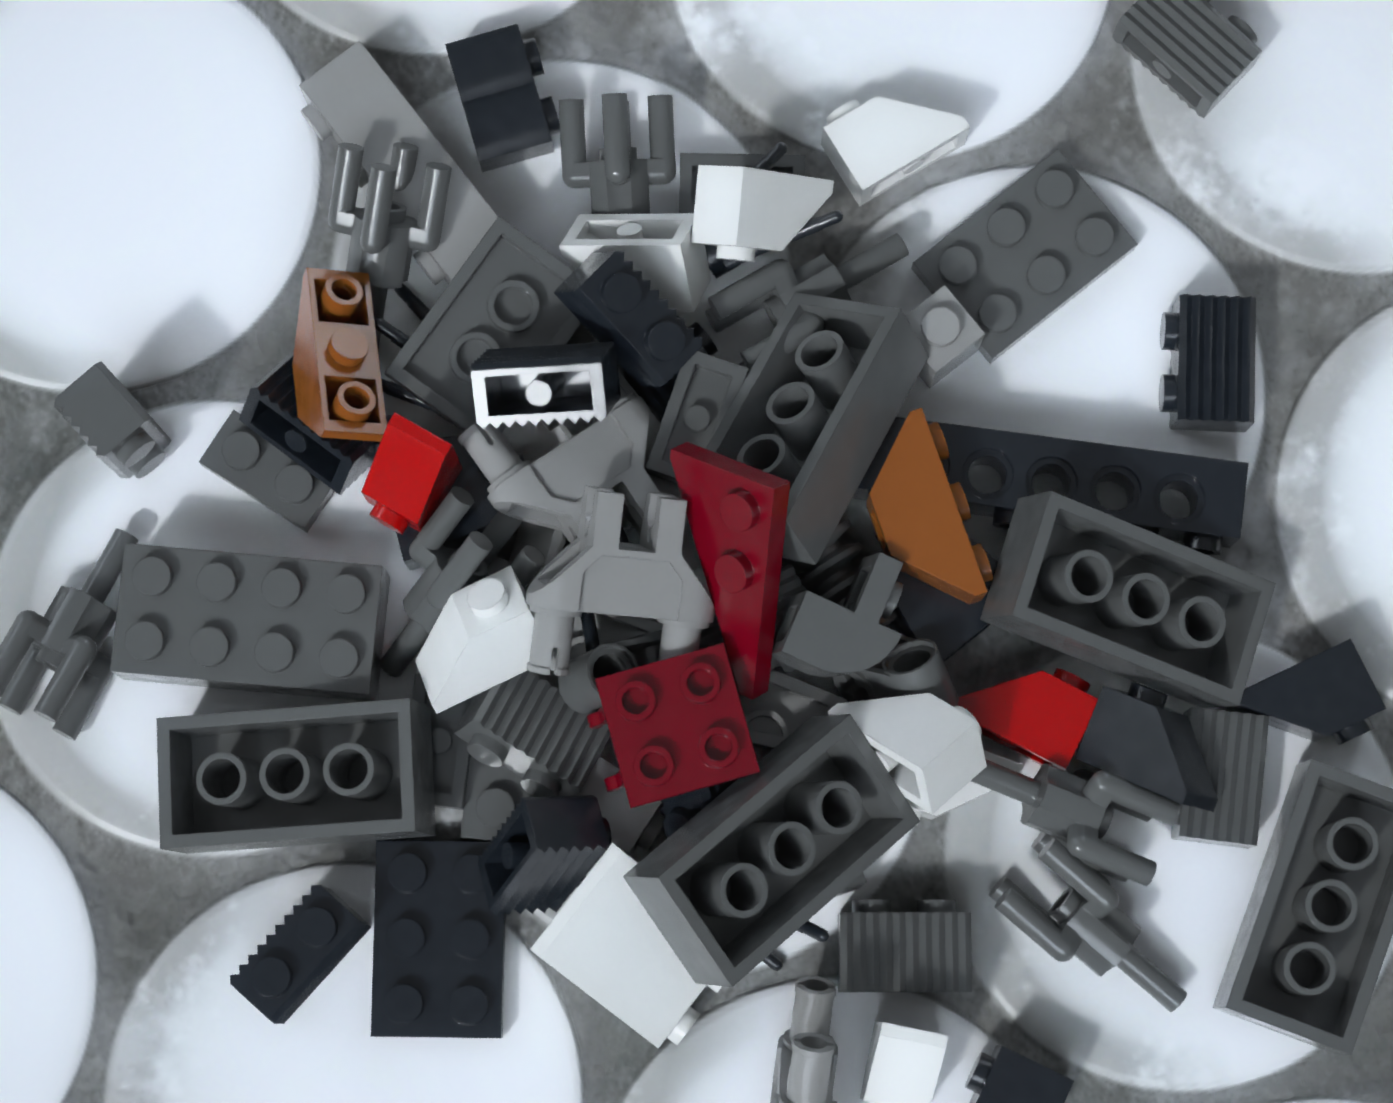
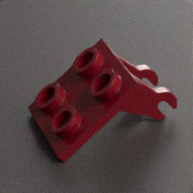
[586,643,760,809]

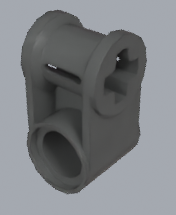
[558,630,662,714]
[833,635,959,707]

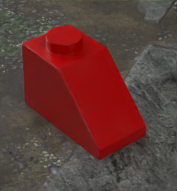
[361,412,463,535]
[958,668,1098,770]

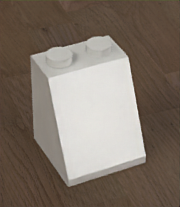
[530,843,722,1048]

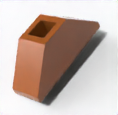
[292,267,387,442]
[866,408,993,605]

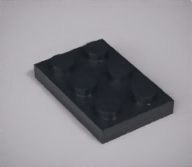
[371,840,506,1038]

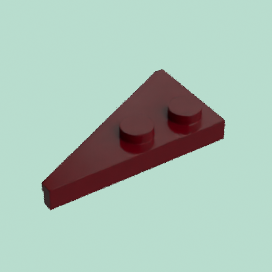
[670,442,790,700]

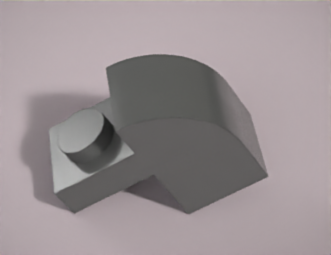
[772,552,903,677]

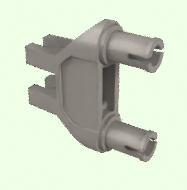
[457,385,660,543]
[525,485,715,676]
[770,976,838,1103]

